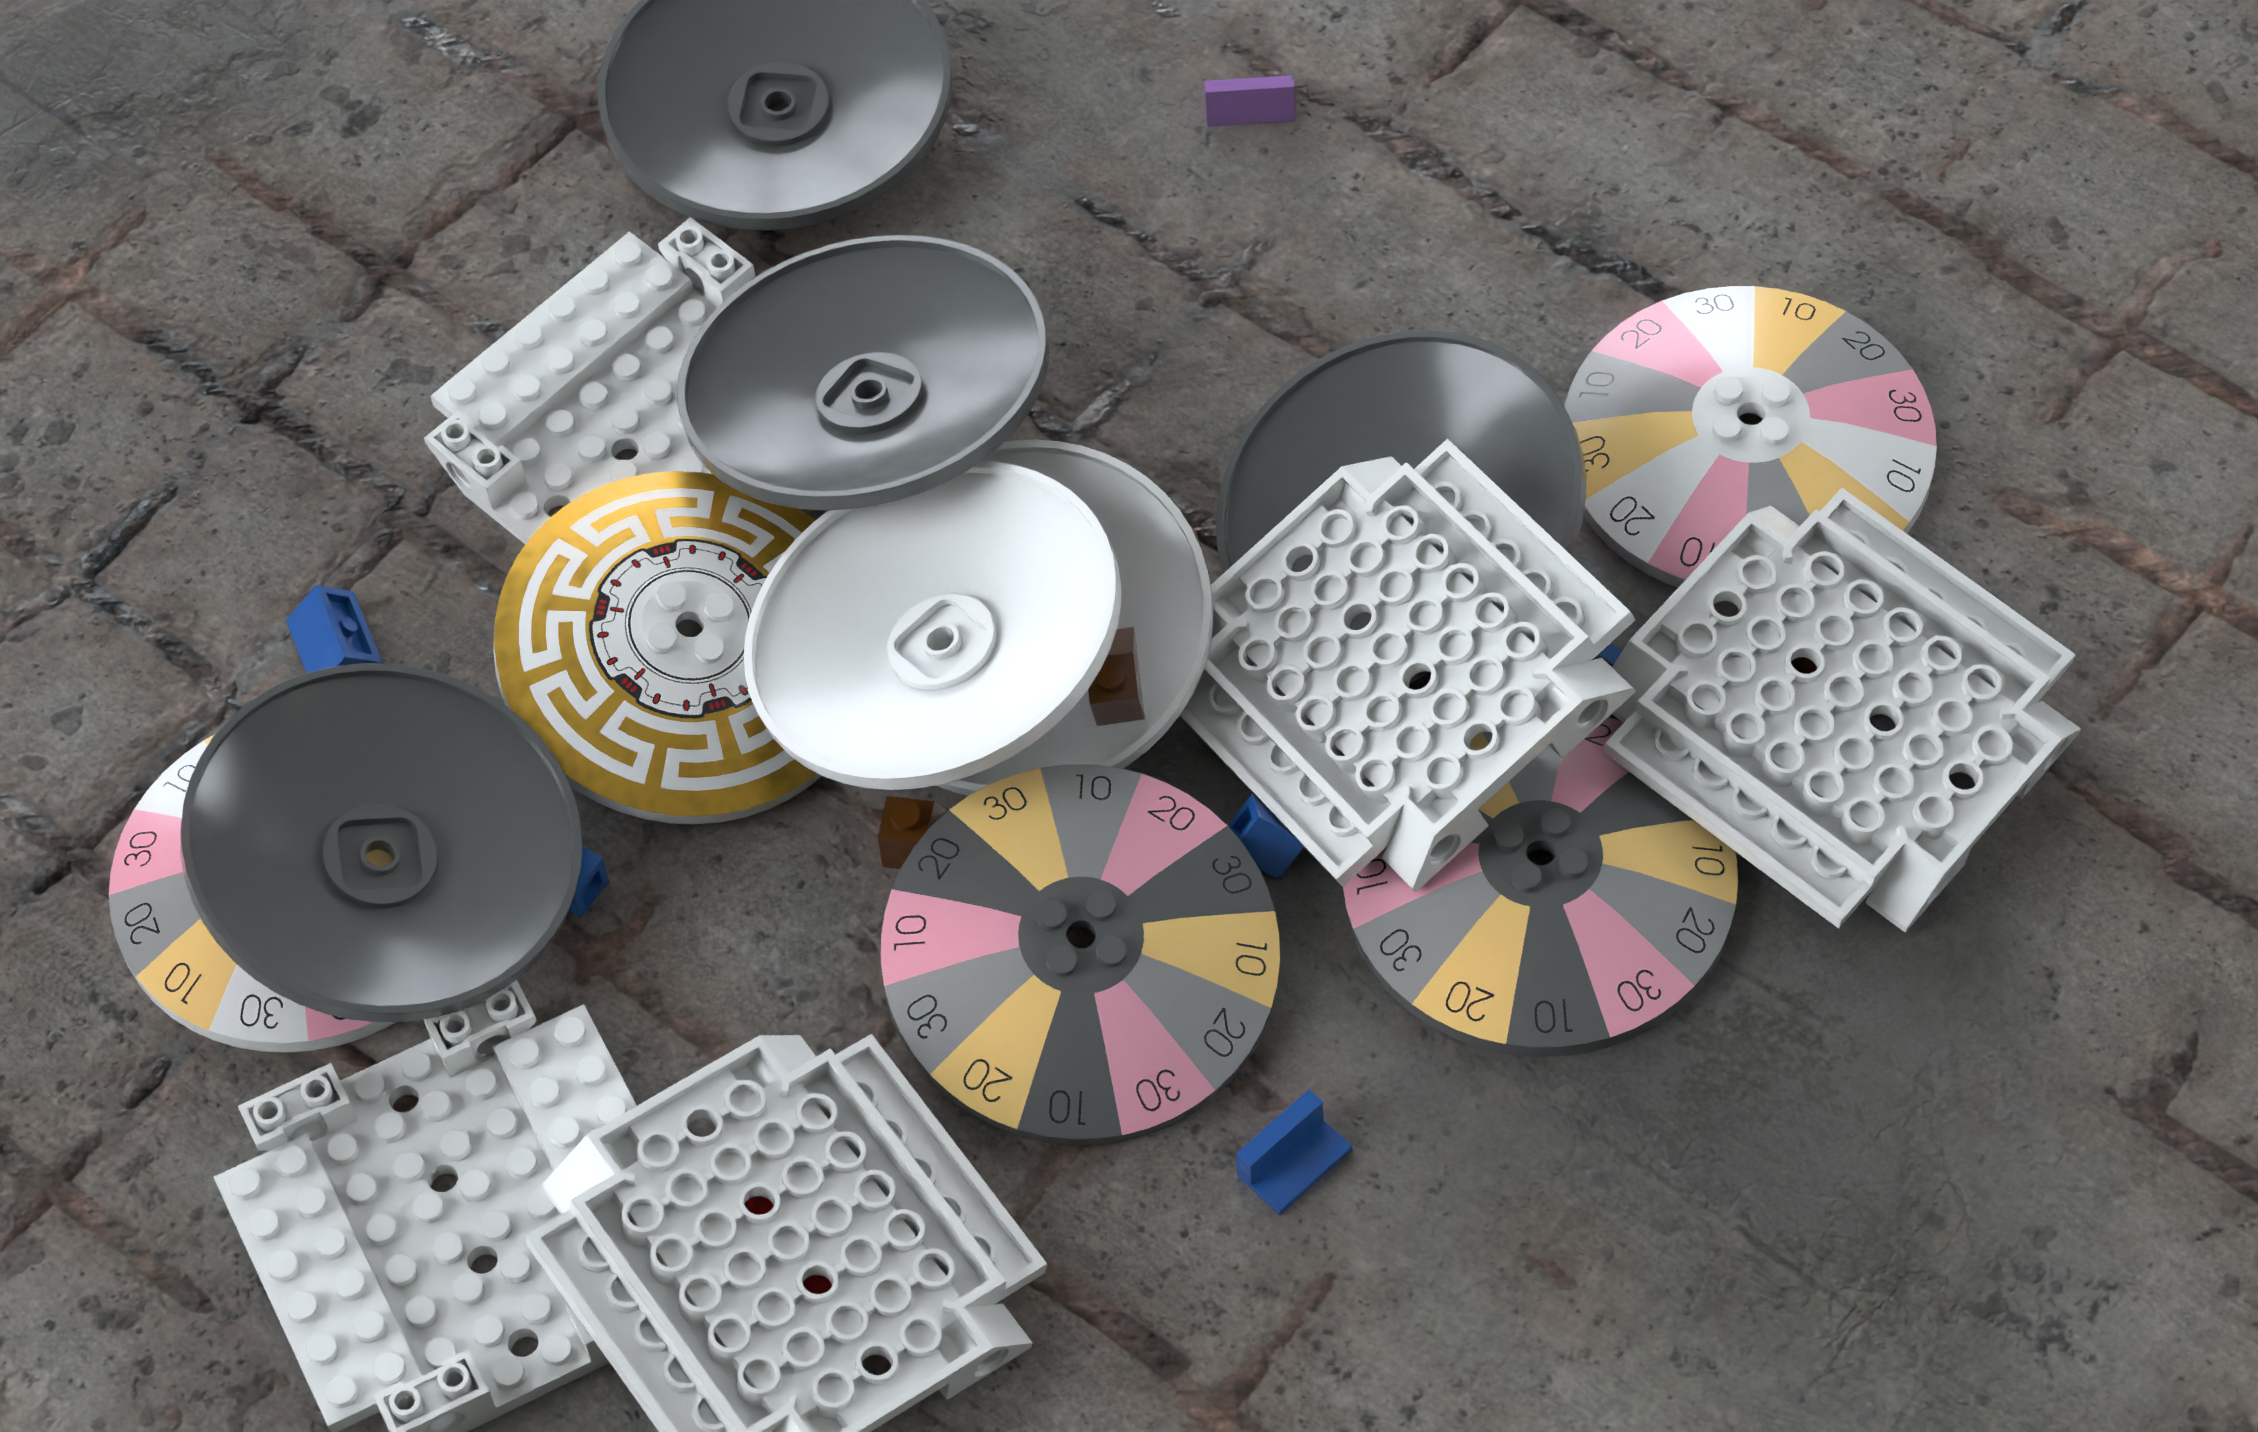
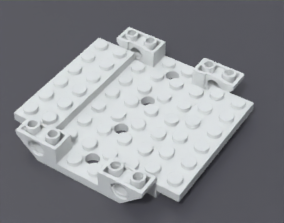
[424,217,755,544]
[1180,439,1635,893]
[1603,488,2081,933]
[213,980,637,1432]
[526,1034,1047,1432]

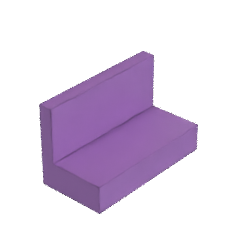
[1204,75,1295,127]

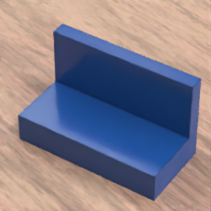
[286,585,383,673]
[1236,1089,1352,1215]

